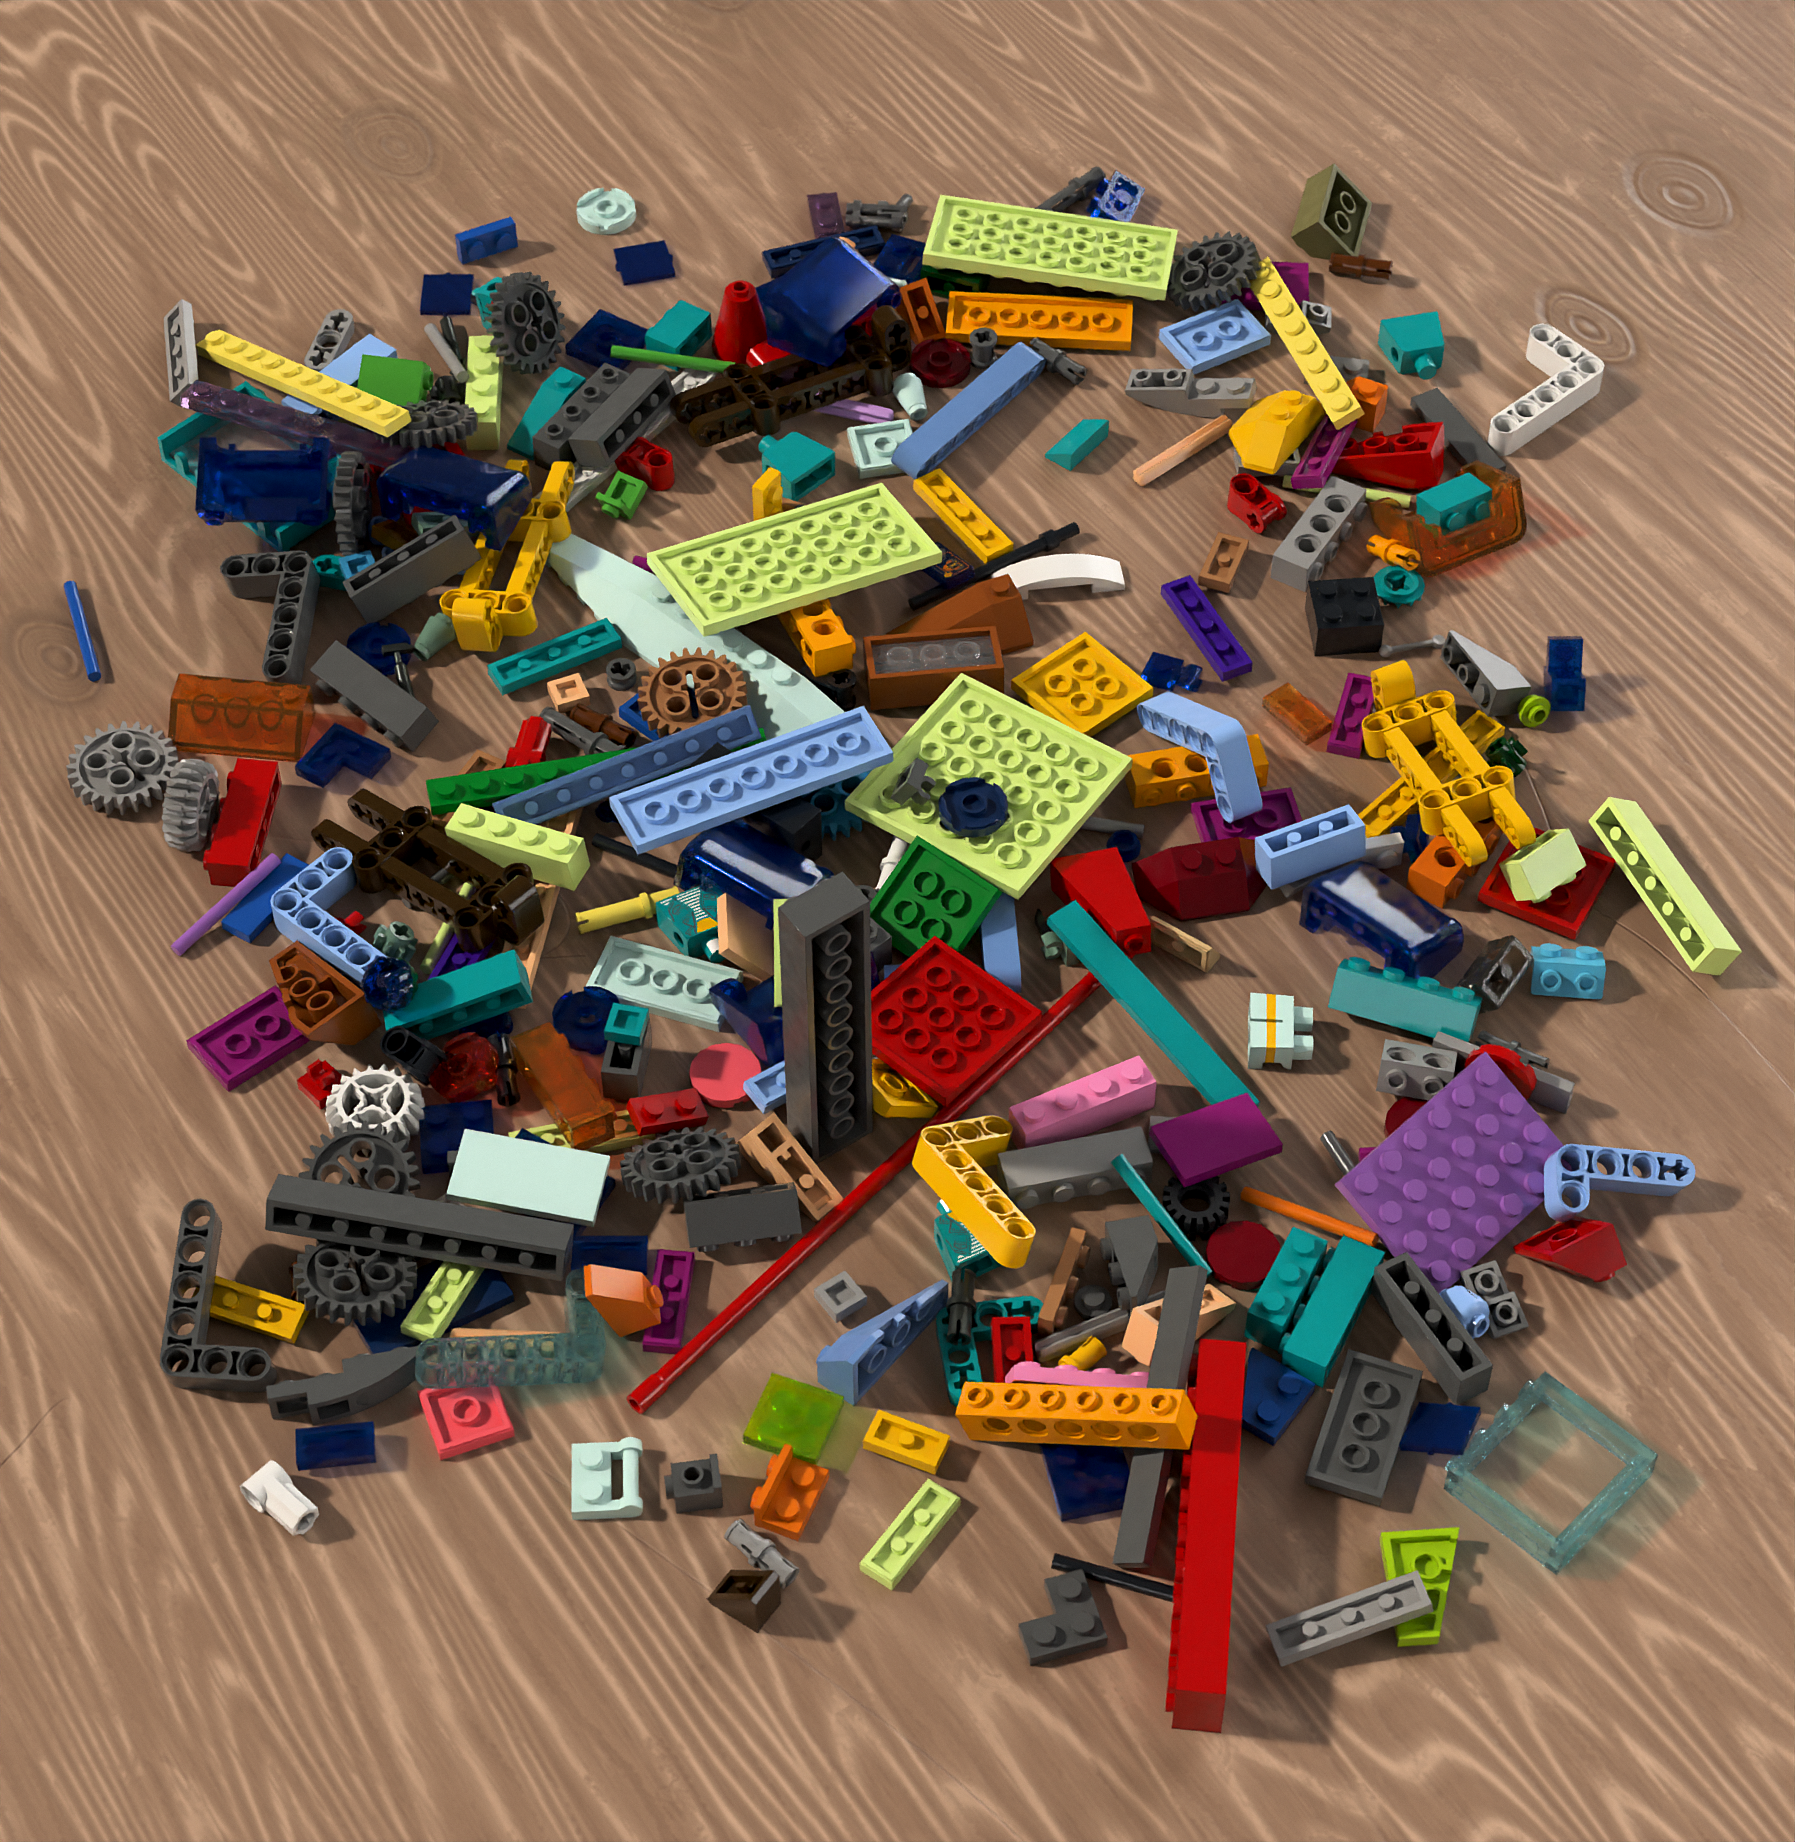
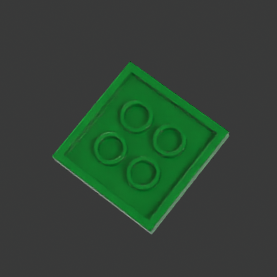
[870,835,1003,958]

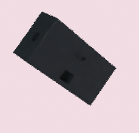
[689,742,822,879]

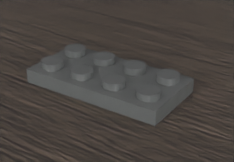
[1304,1349,1423,1506]

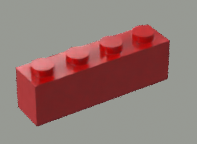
[203,758,282,887]

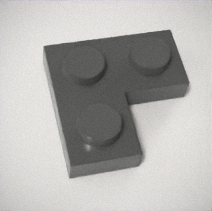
[1018,1569,1108,1666]

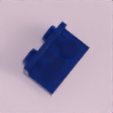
[1086,170,1146,223]

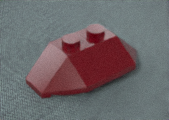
[1131,837,1267,922]

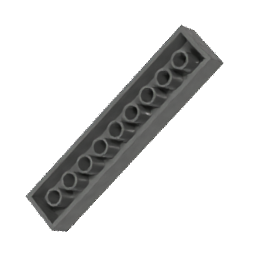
[778,871,873,1165]

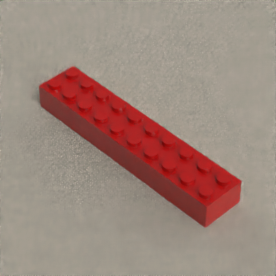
[1165,1338,1246,1733]

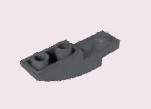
[266,1346,423,1426]

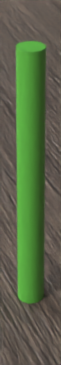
[611,345,736,373]

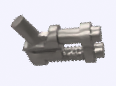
[845,194,913,232]

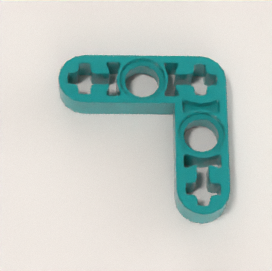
[936,1296,1043,1407]

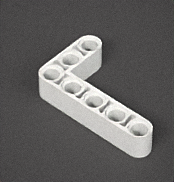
[1487,324,1604,456]

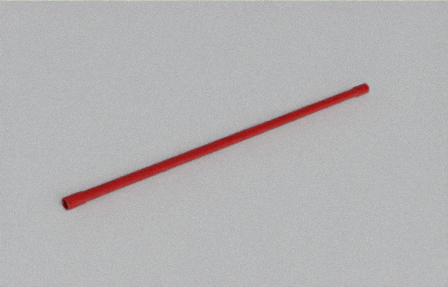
[627,955,1135,1414]

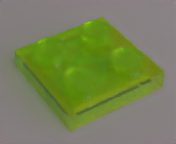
[743,1373,844,1465]

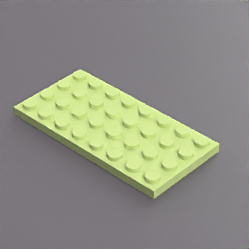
[922,195,1178,301]
[647,483,942,637]

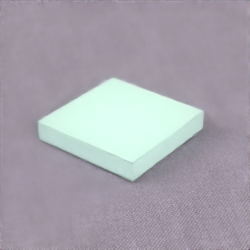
[847,419,913,479]

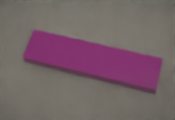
[1291,413,1357,489]

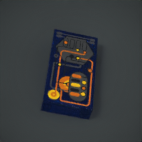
[920,542,975,589]

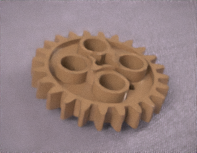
[637,647,747,738]

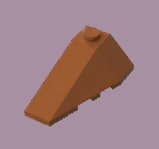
[886,574,1034,655]

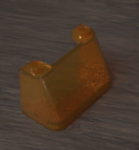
[1369,460,1527,577]

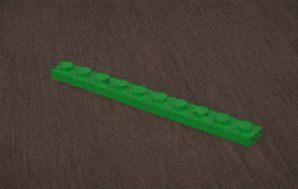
[426,728,767,815]

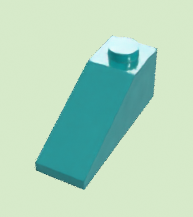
[507,366,586,461]

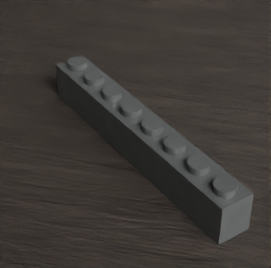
[265,1174,574,1281]

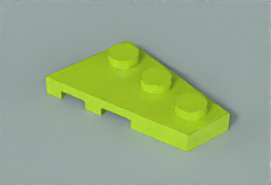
[1379,1527,1460,1647]

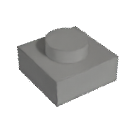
[814,1271,867,1323]

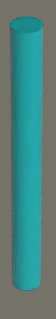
[1111,1154,1214,1278]

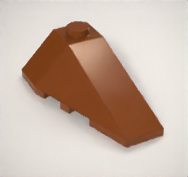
[269,940,382,1045]

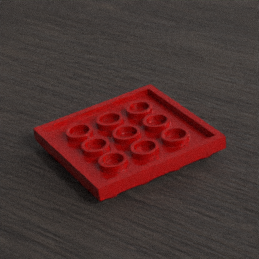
[871,936,1042,1107]

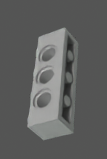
[1270,476,1368,592]

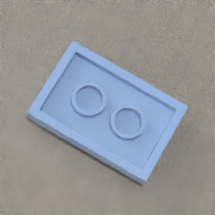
[1159,299,1271,375]

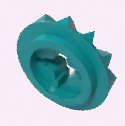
[1373,565,1425,608]

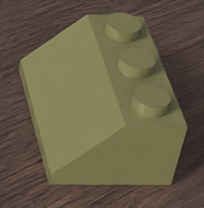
[1291,164,1372,260]

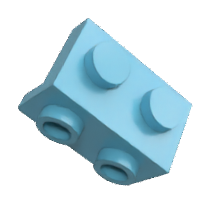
[1530,943,1606,1000]

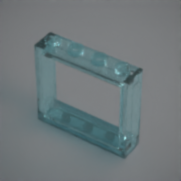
[1444,1371,1658,1575]

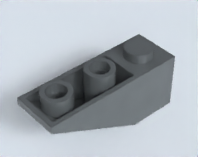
[1440,631,1531,717]
[1100,1215,1158,1319]

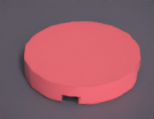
[689,1043,762,1109]

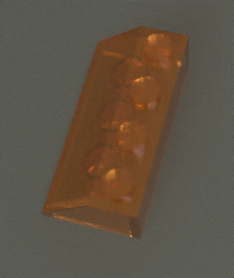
[168,673,316,763]

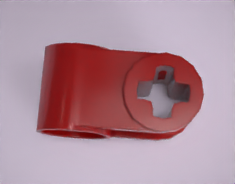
[615,436,675,491]
[1227,473,1287,534]

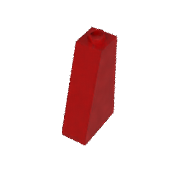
[1049,847,1151,956]

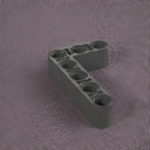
[220,551,321,698]
[160,1199,277,1393]

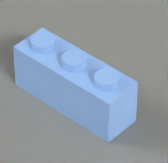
[1255,804,1366,890]

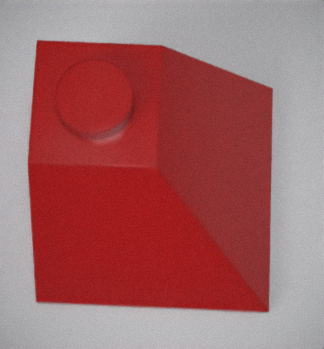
[1513,1216,1627,1282]

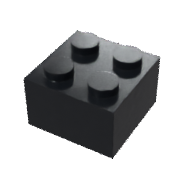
[1305,577,1384,656]

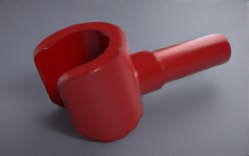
[334,911,367,935]

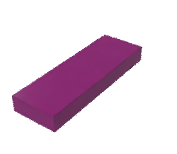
[1326,672,1375,759]
[642,1249,695,1354]

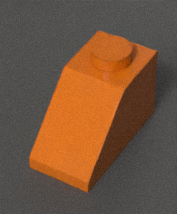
[887,278,946,345]
[1346,376,1388,433]
[584,1264,663,1337]

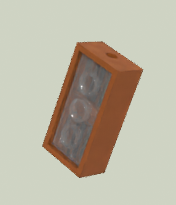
[863,626,1004,710]

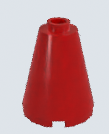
[712,280,772,364]

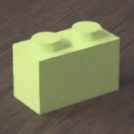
[1499,828,1586,903]

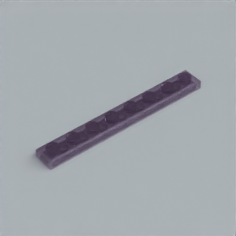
[180,380,422,475]

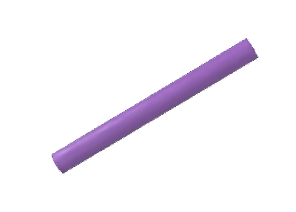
[170,853,281,956]

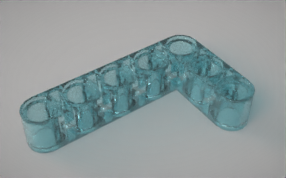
[415,1268,606,1389]

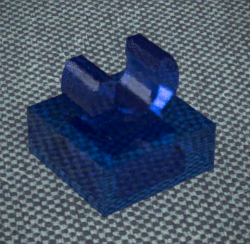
[1390,814,1429,863]

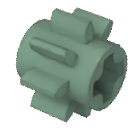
[372,921,418,962]

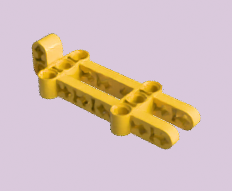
[439,459,575,652]
[1362,660,1536,867]

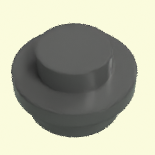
[1074,1285,1112,1320]

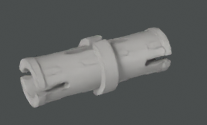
[724,1518,799,1589]

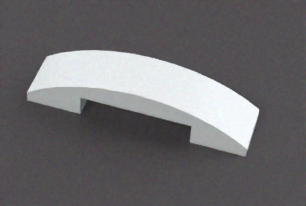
[991,554,1125,600]

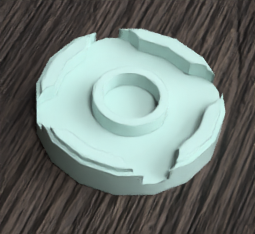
[576,188,636,235]

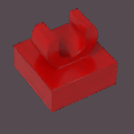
[297,1059,342,1109]

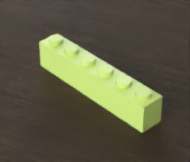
[1588,797,1742,976]

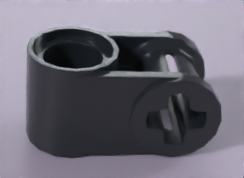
[798,664,856,712]
[380,1026,449,1087]

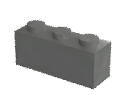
[682,1182,802,1252]

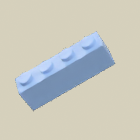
[282,334,397,435]

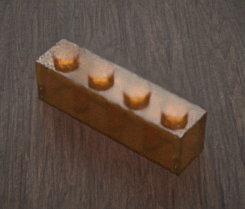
[510,1022,617,1151]

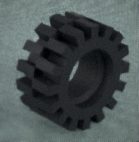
[1162,1176,1230,1241]

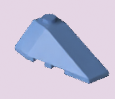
[816,1279,949,1406]

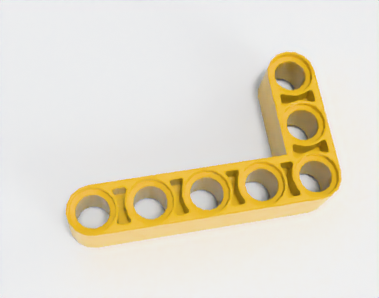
[912,1115,1036,1268]

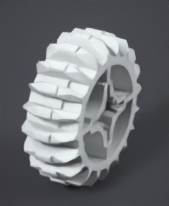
[325,1064,425,1157]

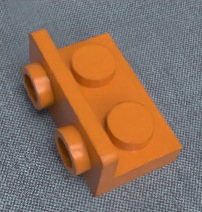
[750,1444,829,1541]

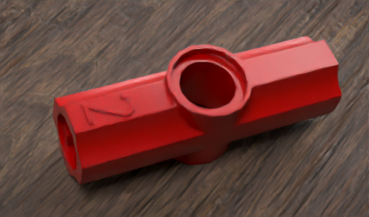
[505,716,552,768]

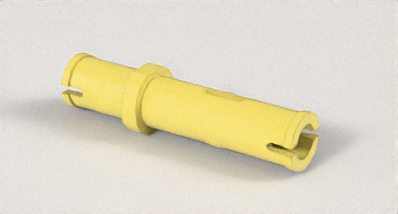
[575,886,679,935]

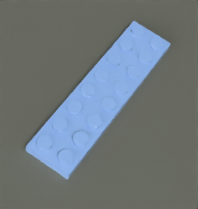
[609,706,893,855]

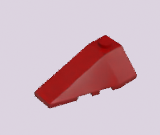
[1331,422,1444,490]

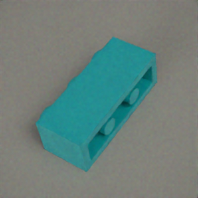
[1244,1227,1328,1351]

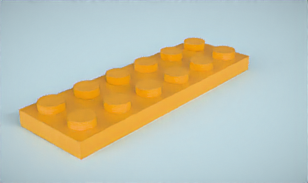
[946,291,1133,351]

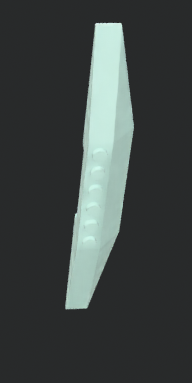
[545,533,845,740]

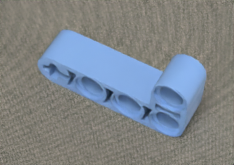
[1544,1144,1696,1222]

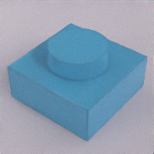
[339,550,375,580]

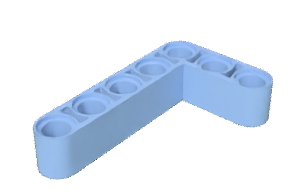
[1137,692,1263,823]
[270,847,387,1006]

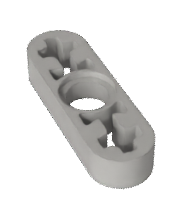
[304,309,355,372]

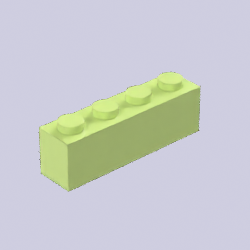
[465,335,503,450]
[445,803,590,891]

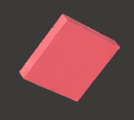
[417,1367,515,1461]

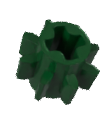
[1485,737,1528,778]

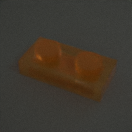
[1262,682,1333,746]

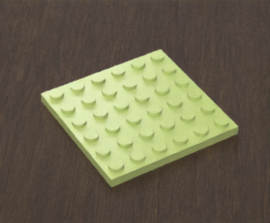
[845,673,1133,900]

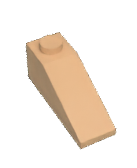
[736,1113,843,1222]
[1122,1284,1236,1367]

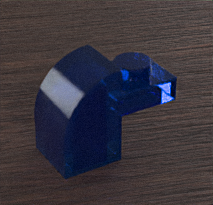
[1543,636,1586,711]

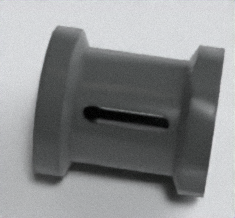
[970,328,997,369]

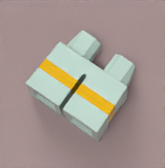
[1248,993,1313,1069]

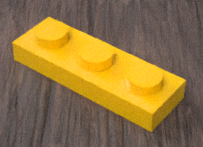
[191,1275,310,1344]

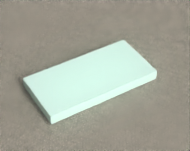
[585,936,743,1032]
[446,1129,610,1227]

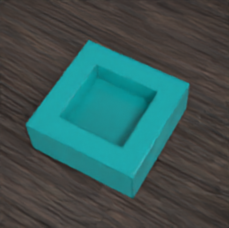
[604,1003,649,1046]

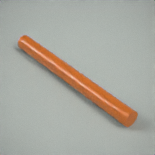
[1240,1186,1379,1247]

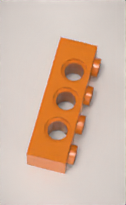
[1406,816,1503,909]

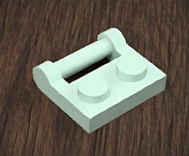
[571,1437,643,1520]

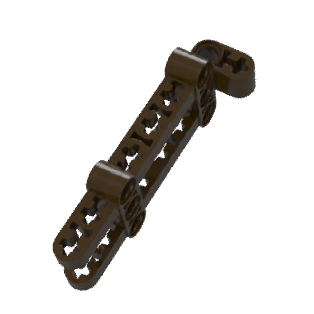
[669,305,912,447]
[311,788,544,953]

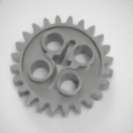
[66,721,179,815]

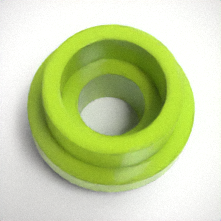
[1517,694,1551,727]

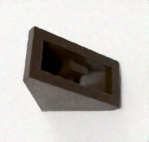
[707,1570,781,1633]

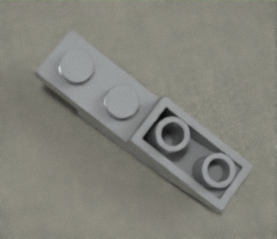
[1125,368,1257,418]

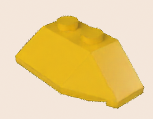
[1229,390,1326,475]

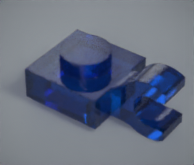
[1141,652,1203,692]

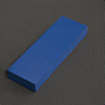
[221,853,309,944]

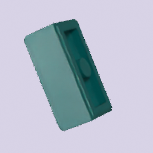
[1045,419,1109,471]

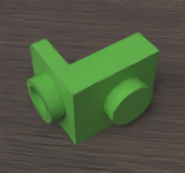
[595,471,648,520]

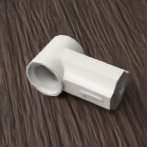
[240,1460,319,1536]

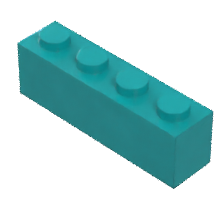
[380,949,533,1040]
[1328,957,1483,1043]
[1278,1235,1385,1388]

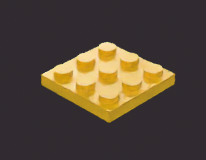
[1011,632,1153,737]

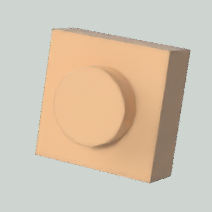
[547,673,590,713]

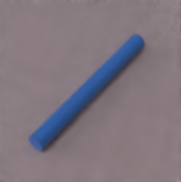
[63,581,101,681]

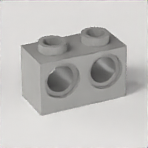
[1376,1039,1457,1100]

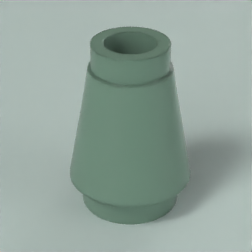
[413,613,456,662]

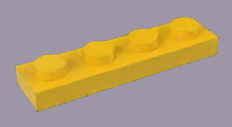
[913,468,1014,563]

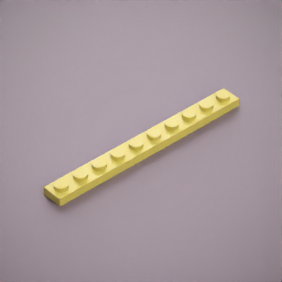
[196,330,412,438]

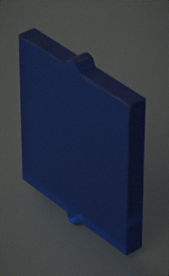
[613,240,675,286]
[420,272,474,317]
[1399,1402,1481,1456]

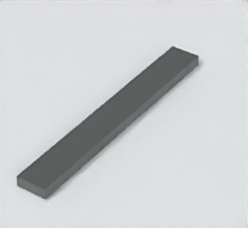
[1112,1265,1208,1568]

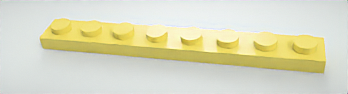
[1249,257,1364,430]

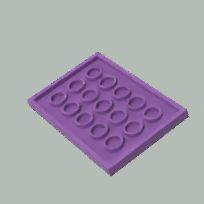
[1334,1052,1572,1293]

